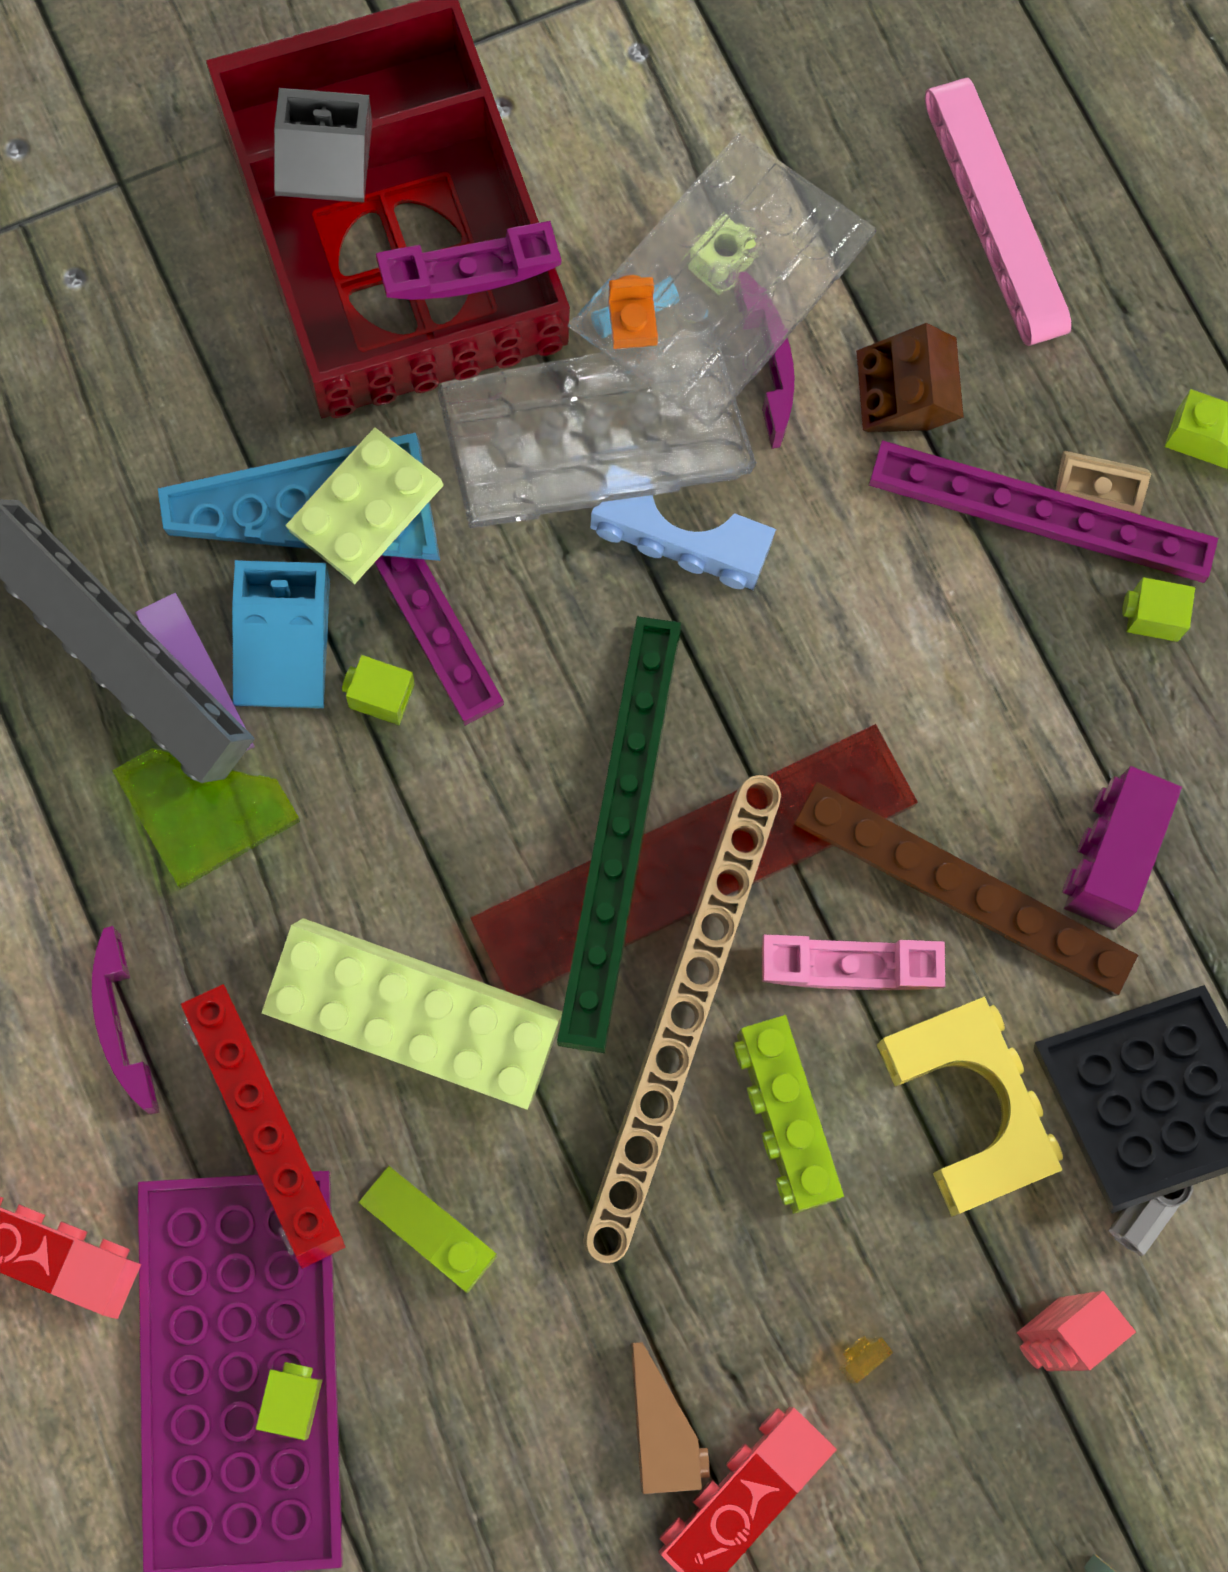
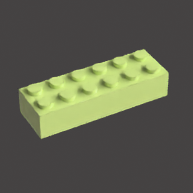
[262,918,562,1110]

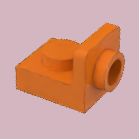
[608,275,658,349]

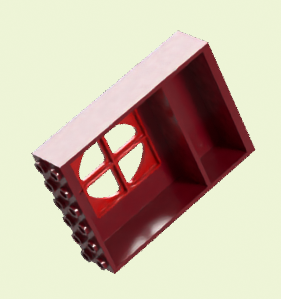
[206,0,570,419]

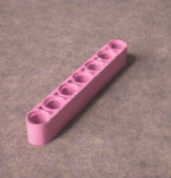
[925,78,1071,346]

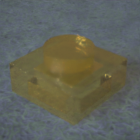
[839,1336,894,1384]

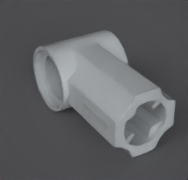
[1108,1185,1193,1256]

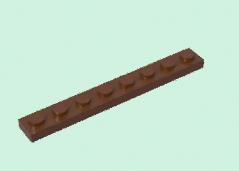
[793,782,1138,996]

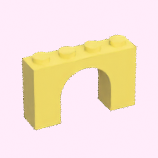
[877,996,1063,1216]

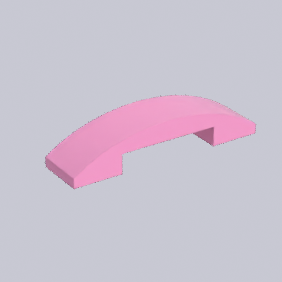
[762,934,945,990]

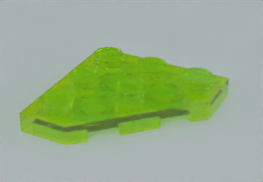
[112,748,301,890]

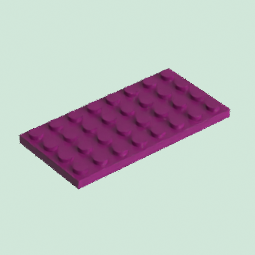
[138,1170,343,1572]

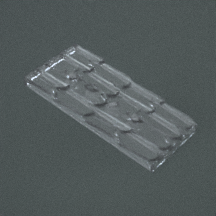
[567,132,877,428]
[437,331,757,528]

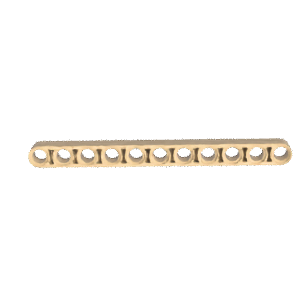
[583,775,781,1263]

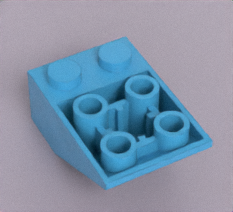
[232,560,330,708]

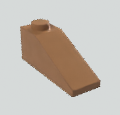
[631,1342,710,1494]

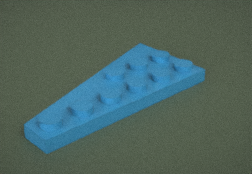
[158,432,441,561]

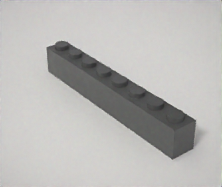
[0,499,255,783]

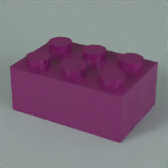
[1062,766,1182,929]

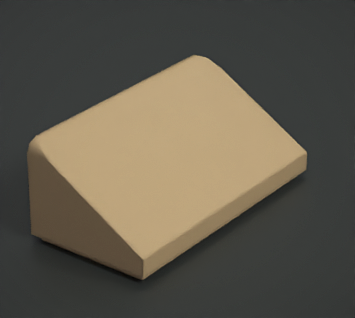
[1056,451,1151,515]

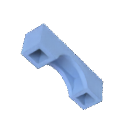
[590,467,776,590]

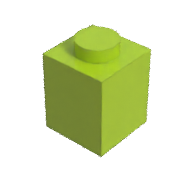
[1122,577,1195,642]
[342,655,415,725]
[256,1362,322,1440]

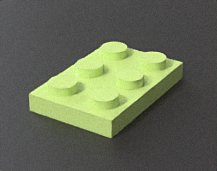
[285,427,444,584]

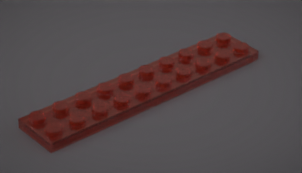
[470,724,918,997]

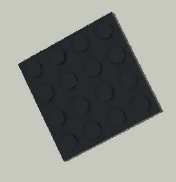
[1033,985,1228,1214]

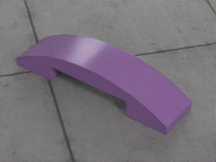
[135,593,255,751]

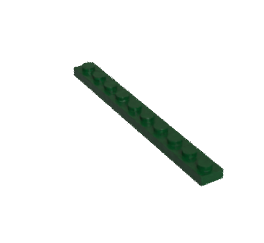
[557,616,681,1054]

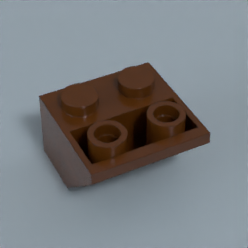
[856,323,964,432]

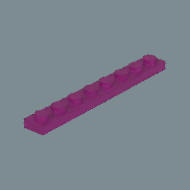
[868,440,1219,583]

